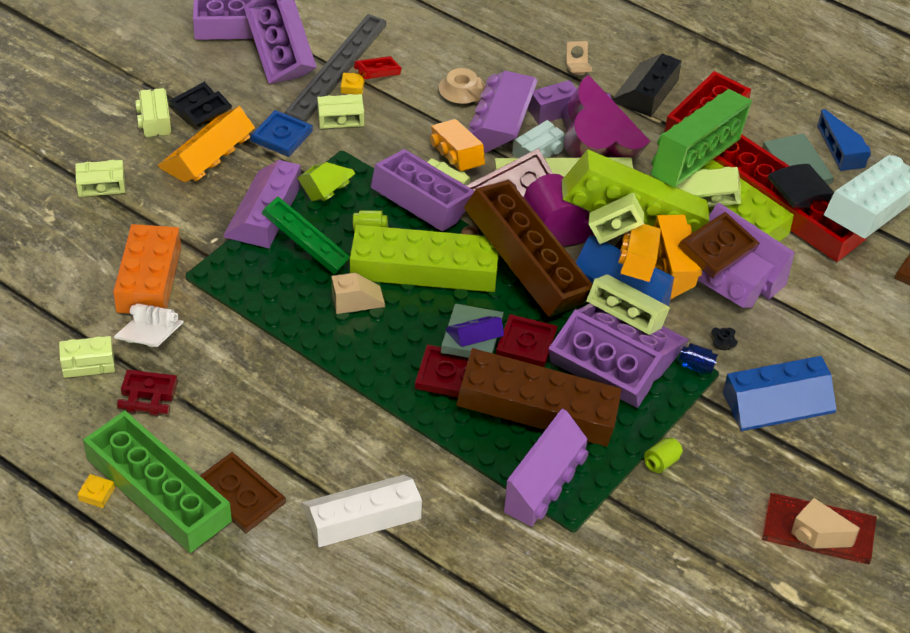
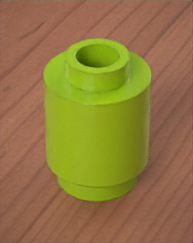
[353,211,388,232]
[644,437,683,473]

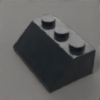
[612,53,682,117]

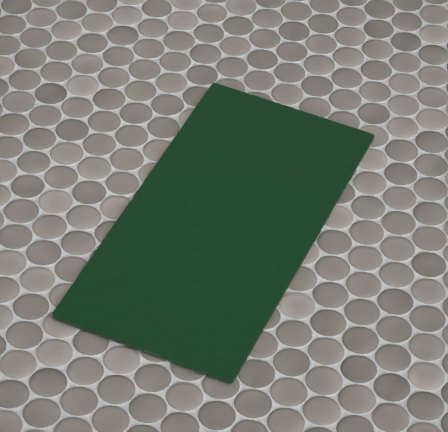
[185,151,719,533]

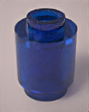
[679,343,718,374]

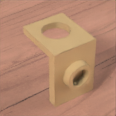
[566,41,592,75]

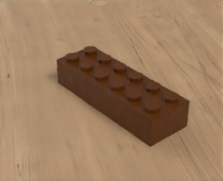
[463,179,593,317]
[456,348,622,447]

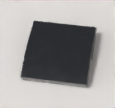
[168,81,232,127]
[767,164,834,208]

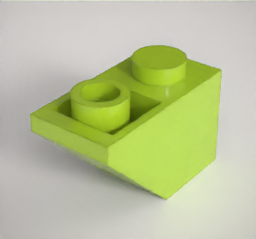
[297,162,355,201]

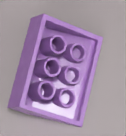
[577,303,689,382]

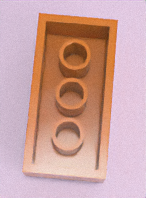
[113,224,181,314]

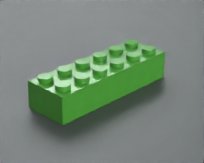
[651,89,752,187]
[83,410,232,553]

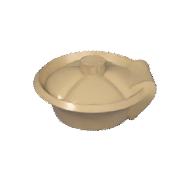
[439,68,486,104]

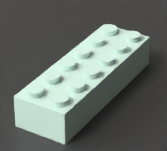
[824,155,910,239]

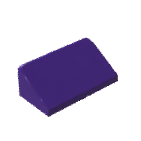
[446,316,504,347]

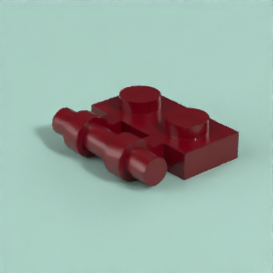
[117,370,178,416]

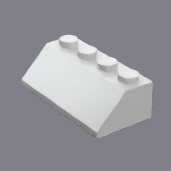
[302,475,422,548]

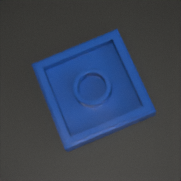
[251,110,313,157]

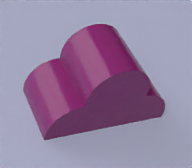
[564,74,651,162]
[524,174,596,246]

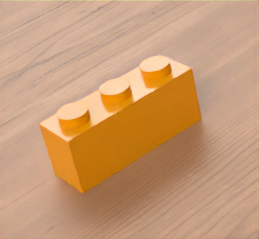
[430,119,485,171]
[618,224,661,282]

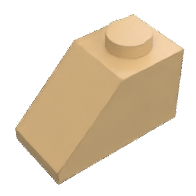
[332,273,385,314]
[791,498,860,548]

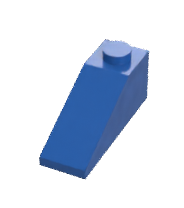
[817,109,871,171]

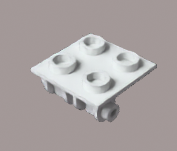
[114,303,183,347]

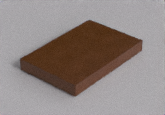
[678,212,760,278]
[200,452,286,534]

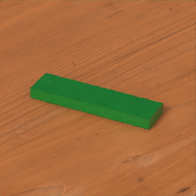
[262,196,350,275]

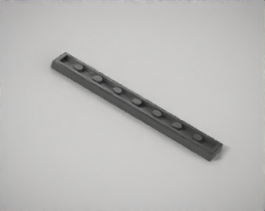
[284,14,386,122]

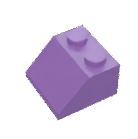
[527,80,576,125]

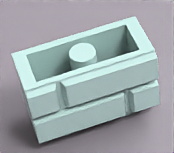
[512,120,565,158]

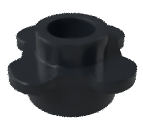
[711,327,738,351]

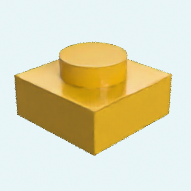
[341,73,365,95]
[77,474,115,508]

